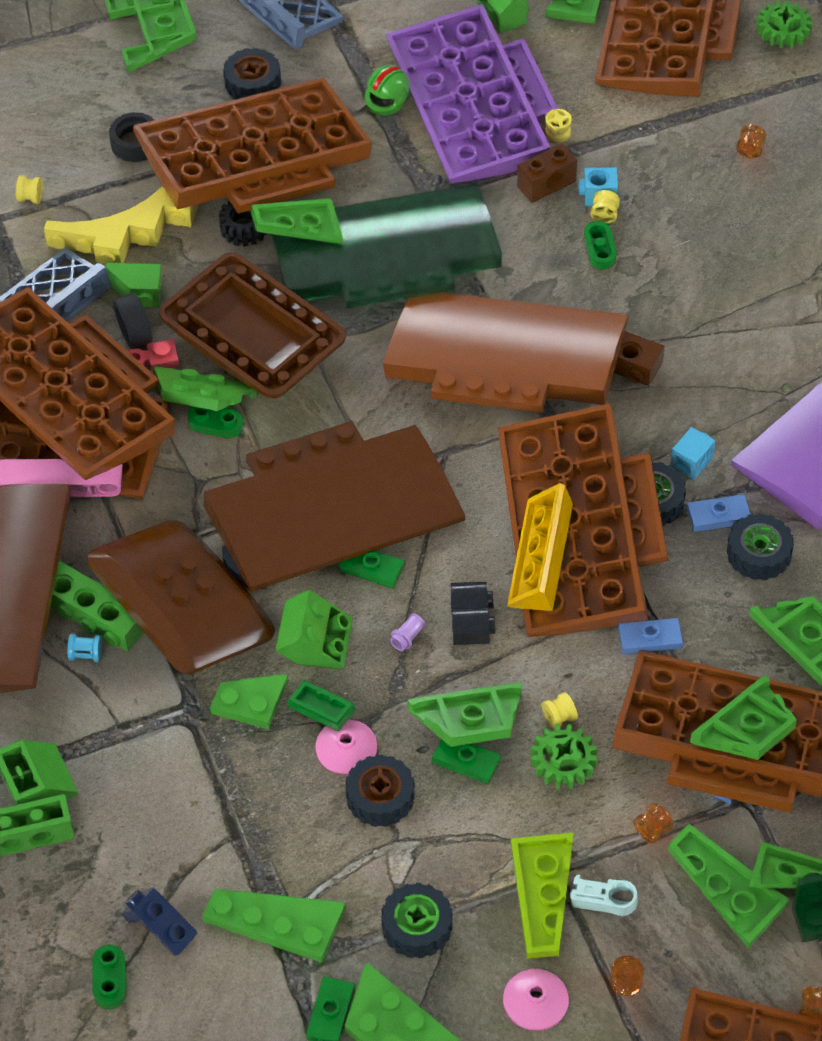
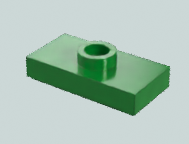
[339,551,405,589]
[287,680,356,732]
[432,739,501,785]
[306,976,355,1041]

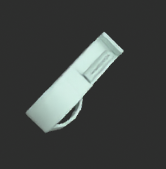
[570,875,638,916]

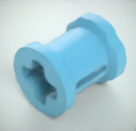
[67,634,102,662]

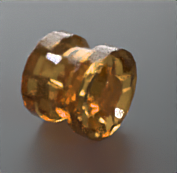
[736,125,766,159]
[633,803,674,843]
[610,955,644,996]
[798,986,822,1020]

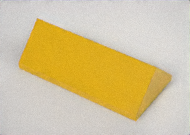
[507,483,573,611]

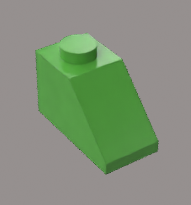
[106,263,163,307]

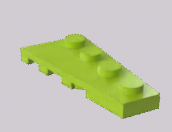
[511,832,574,959]

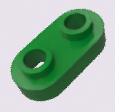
[584,221,617,269]
[187,406,244,438]
[92,944,127,1010]

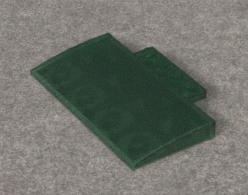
[271,183,502,308]

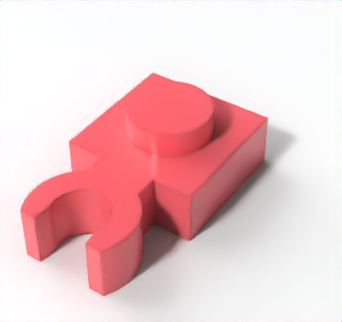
[128,339,179,372]

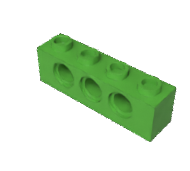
[50,561,144,652]
[0,794,75,857]

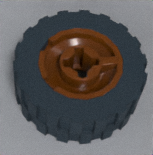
[223,48,281,100]
[345,754,415,827]

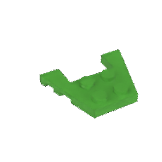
[105,0,197,73]

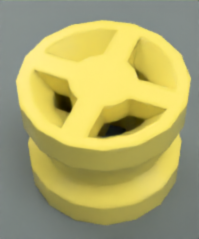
[545,109,572,143]
[15,175,43,204]
[590,190,620,224]
[541,692,578,730]

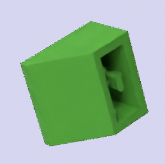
[477,0,529,34]
[276,589,353,670]
[0,740,79,805]

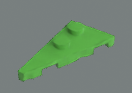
[749,842,822,888]

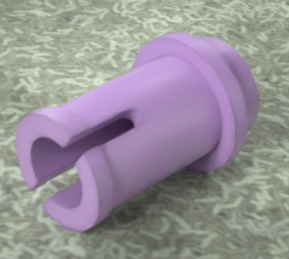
[390,613,426,651]

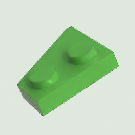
[210,674,288,730]

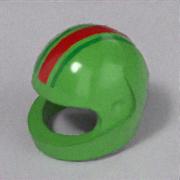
[365,64,410,116]

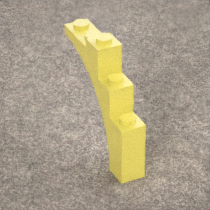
[44,186,199,265]

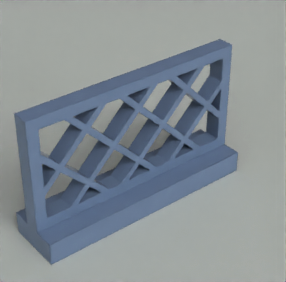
[238,0,344,50]
[0,248,112,321]

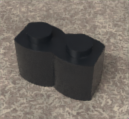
[451,582,495,645]

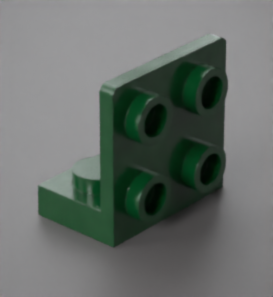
[792,873,822,943]

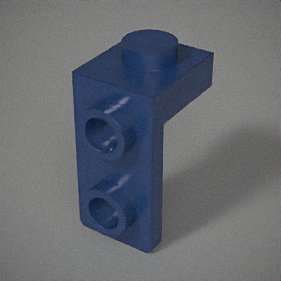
[121,887,197,955]

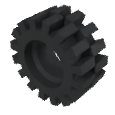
[219,200,267,247]

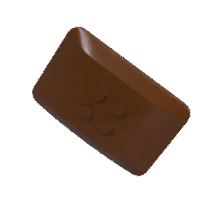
[159,252,346,398]
[87,520,275,674]

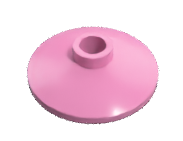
[316,719,377,775]
[503,969,569,1031]

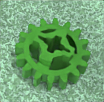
[756,0,813,48]
[530,724,598,789]

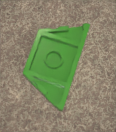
[153,366,258,411]
[749,596,822,687]
[690,675,797,760]
[407,682,523,747]
[345,963,460,1041]

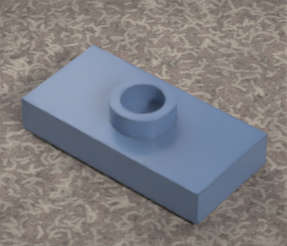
[687,494,750,532]
[618,618,683,654]

